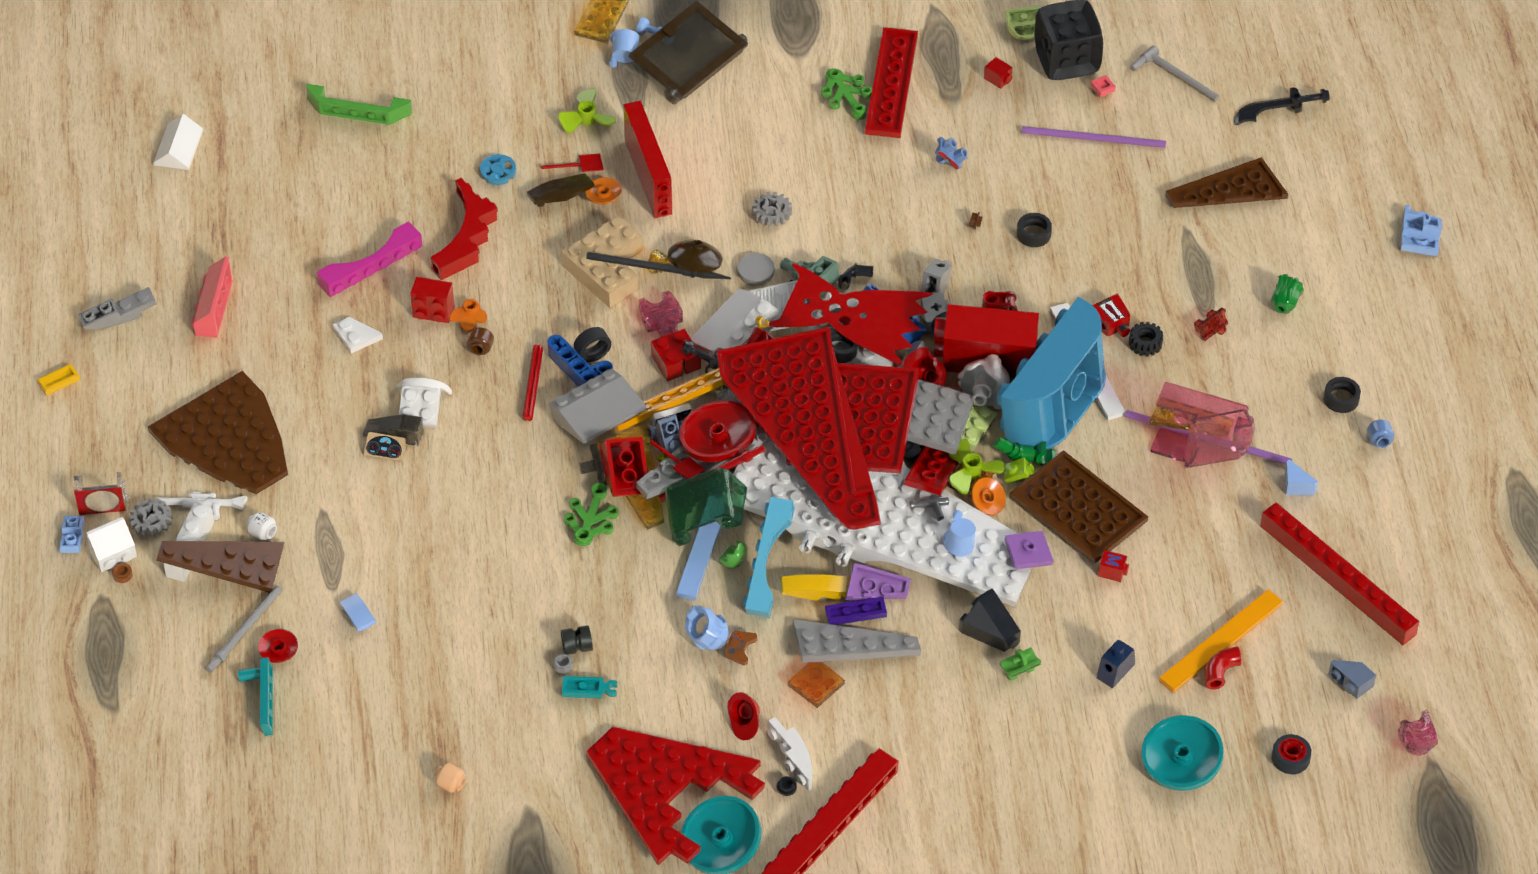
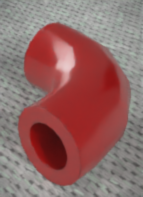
[1205,646,1241,690]

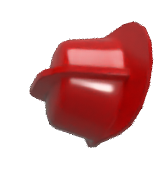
[727,692,760,741]

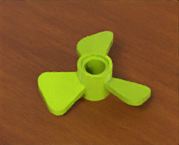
[558,88,616,134]
[949,439,1004,494]

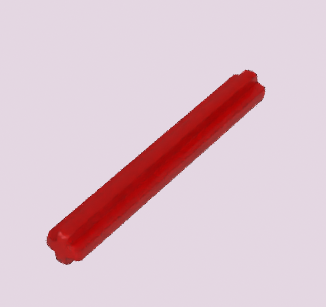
[522,344,543,421]

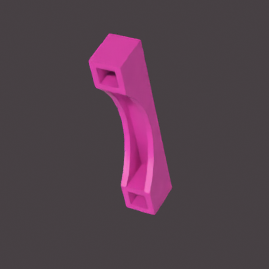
[316,221,422,297]

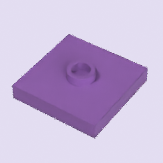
[1004,531,1054,570]

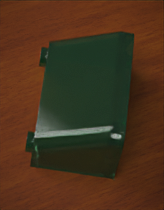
[665,468,747,546]

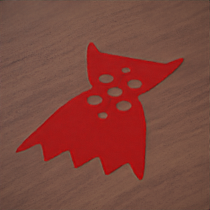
[768,263,933,365]

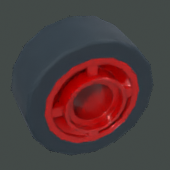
[1272,734,1312,775]

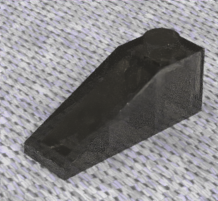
[363,414,424,446]

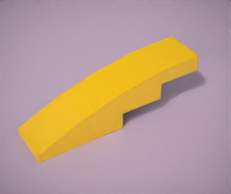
[780,575,850,601]

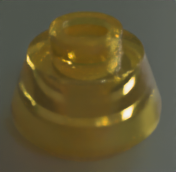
[648,249,670,274]

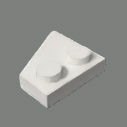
[333,317,383,354]

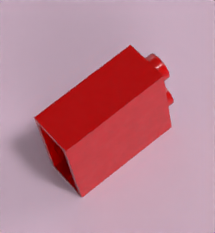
[934,304,1039,378]

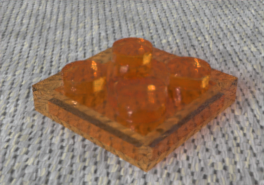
[788,662,845,708]

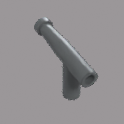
[910,497,949,521]

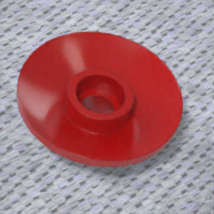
[258,629,298,663]

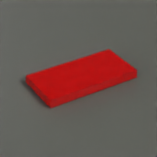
[904,446,959,496]

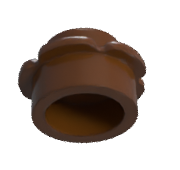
[969,212,983,230]

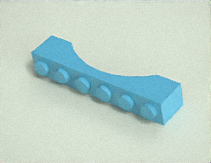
[743,497,795,618]

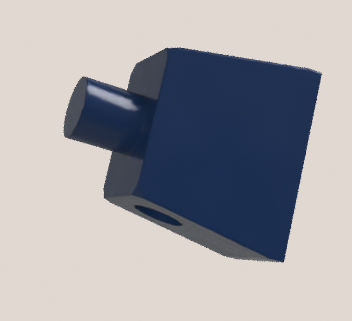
[1097,640,1135,689]

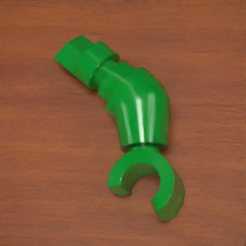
[993,437,1056,466]

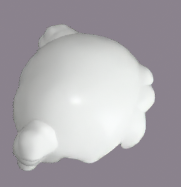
[958,354,1011,409]

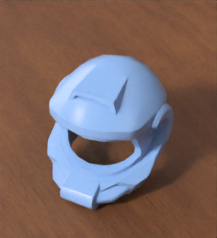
[685,606,729,651]

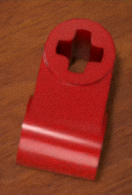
[981,291,1018,311]

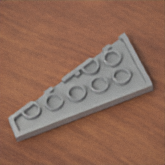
[636,445,742,499]
[793,619,921,663]

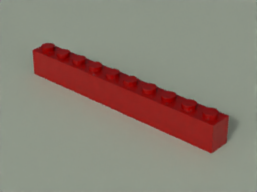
[1260,502,1420,646]
[761,748,899,874]

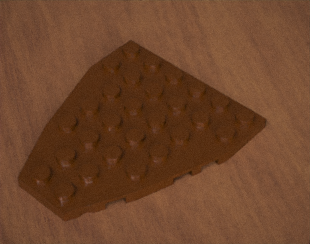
[148,371,288,494]

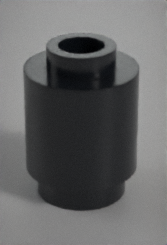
[904,441,921,461]

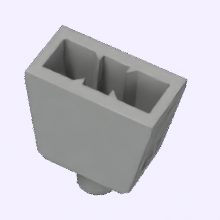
[921,259,952,293]

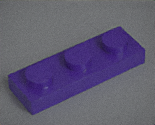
[825,597,887,625]

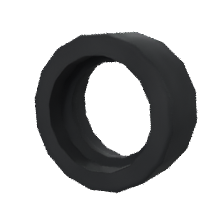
[1017,213,1052,247]
[574,327,611,362]
[830,328,859,363]
[1323,377,1361,413]

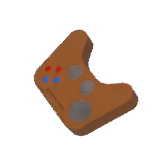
[724,631,757,666]

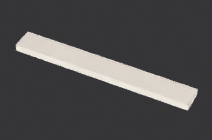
[1050,303,1126,420]

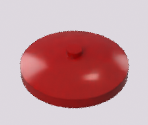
[679,400,757,462]

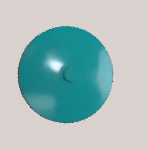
[1142,715,1224,791]
[681,796,762,874]

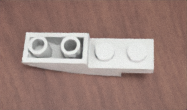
[767,717,812,791]

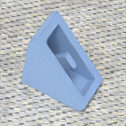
[1285,459,1318,495]

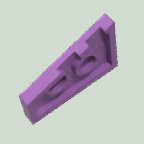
[845,563,911,600]

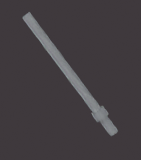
[205,585,282,673]

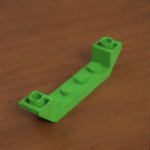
[306,84,412,125]

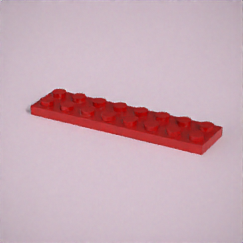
[865,27,918,138]

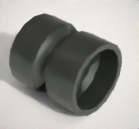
[561,625,593,655]

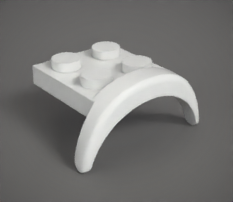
[396,378,452,428]

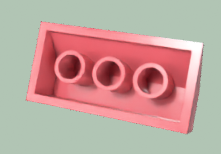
[191,257,233,338]

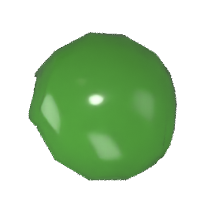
[718,541,748,569]

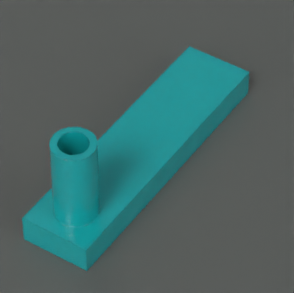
[238,657,273,736]

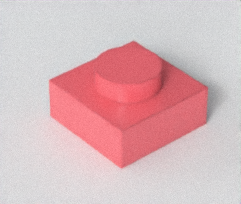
[1091,75,1116,98]

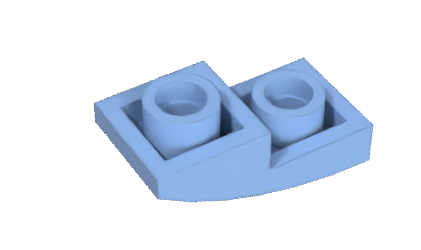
[60,516,84,553]
[340,593,376,632]

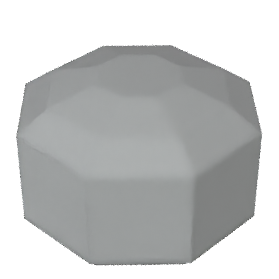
[553,653,573,674]

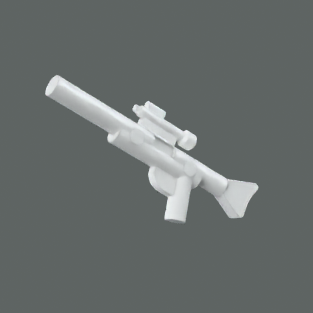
[157,491,247,520]

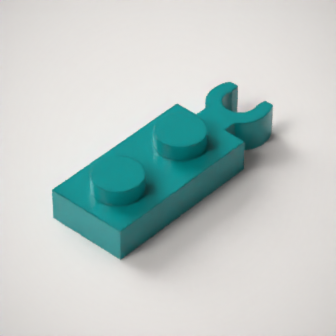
[562,676,617,699]

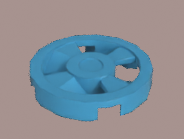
[480,154,516,185]

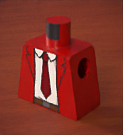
[1092,293,1131,337]

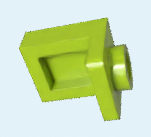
[1004,458,1035,484]

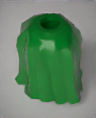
[1271,274,1304,314]

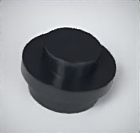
[776,776,797,796]

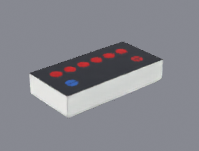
[653,403,691,426]

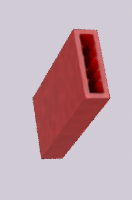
[623,100,672,218]

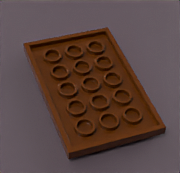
[1010,450,1148,564]

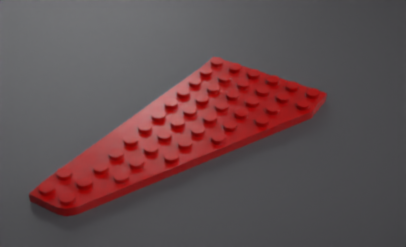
[717,327,881,530]

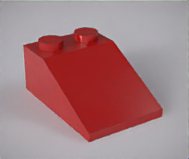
[599,437,648,497]

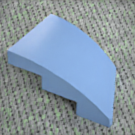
[1401,205,1442,256]

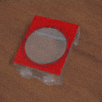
[74,472,129,515]

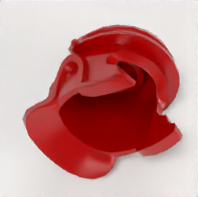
[903,346,947,386]

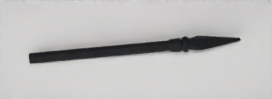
[586,252,731,279]

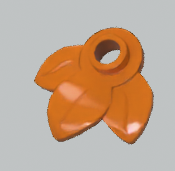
[450,299,487,331]

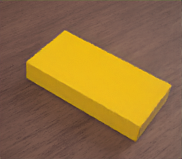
[37,363,80,396]

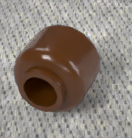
[467,327,494,355]

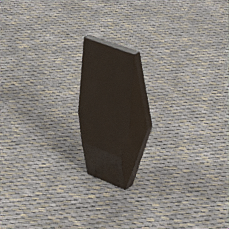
[527,173,595,207]

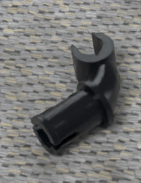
[838,263,873,289]

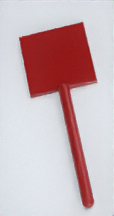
[541,153,604,172]
[649,440,705,481]

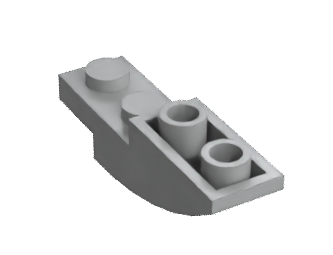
[78,287,157,329]

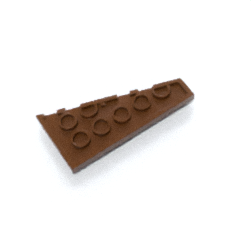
[1165,157,1288,208]
[156,541,285,593]

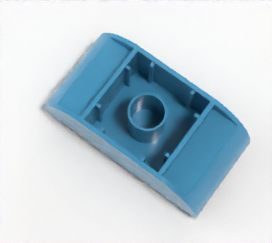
[997,297,1106,450]

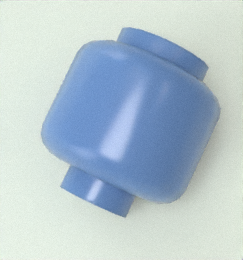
[1367,419,1394,448]

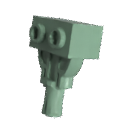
[780,256,839,297]

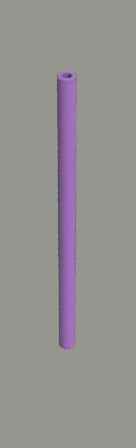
[1022,126,1166,148]

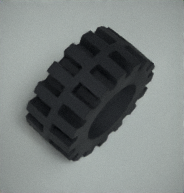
[1129,322,1163,357]

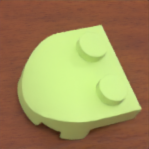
[1005,5,1040,40]

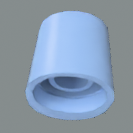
[609,29,640,68]
[943,510,976,556]

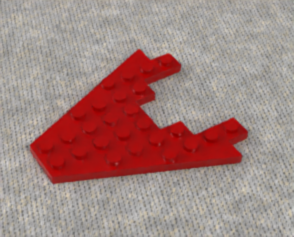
[586,727,765,865]

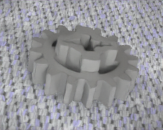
[753,192,792,227]
[129,498,173,537]

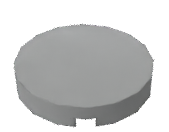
[738,253,775,285]

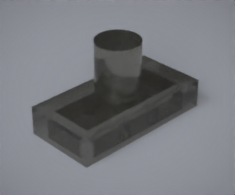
[579,443,607,485]

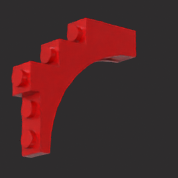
[430,177,498,280]

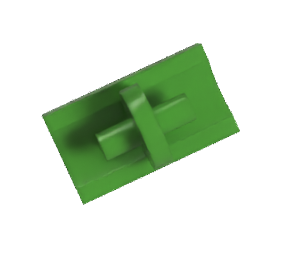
[1000,647,1041,681]

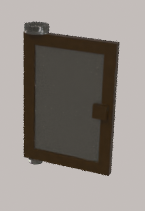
[629,1,748,104]

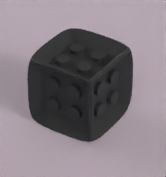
[1034,0,1103,80]

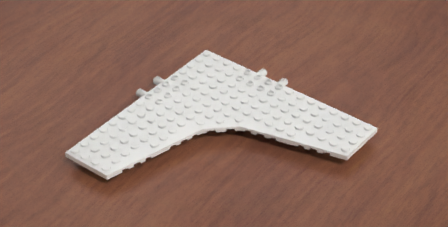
[721,292,1032,607]

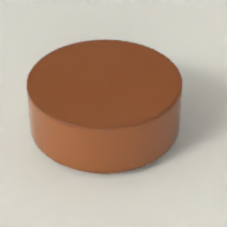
[112,563,133,583]

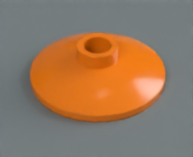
[585,177,622,204]
[971,477,1006,515]

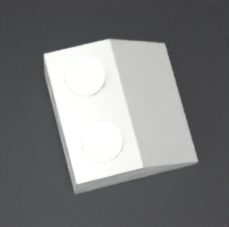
[86,517,137,572]

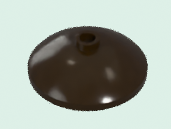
[667,239,723,273]

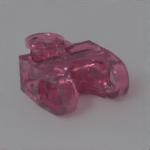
[638,291,683,337]

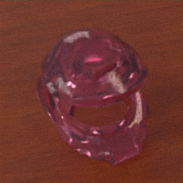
[1398,710,1438,756]

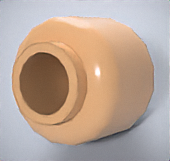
[434,763,466,793]

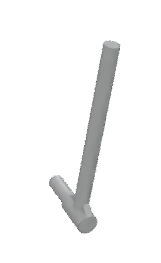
[1130,45,1219,102]

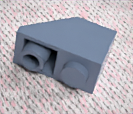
[655,414,682,456]
[1328,660,1376,699]

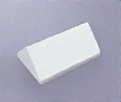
[153,114,203,170]

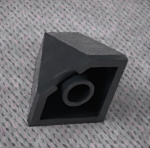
[959,588,1021,652]

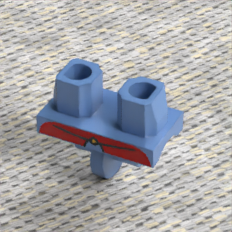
[935,137,968,170]

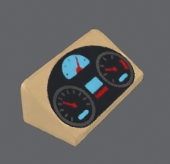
[364,432,406,461]

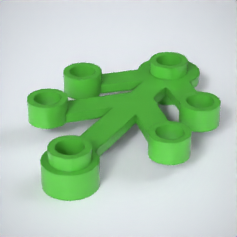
[821,68,872,120]
[564,483,619,546]

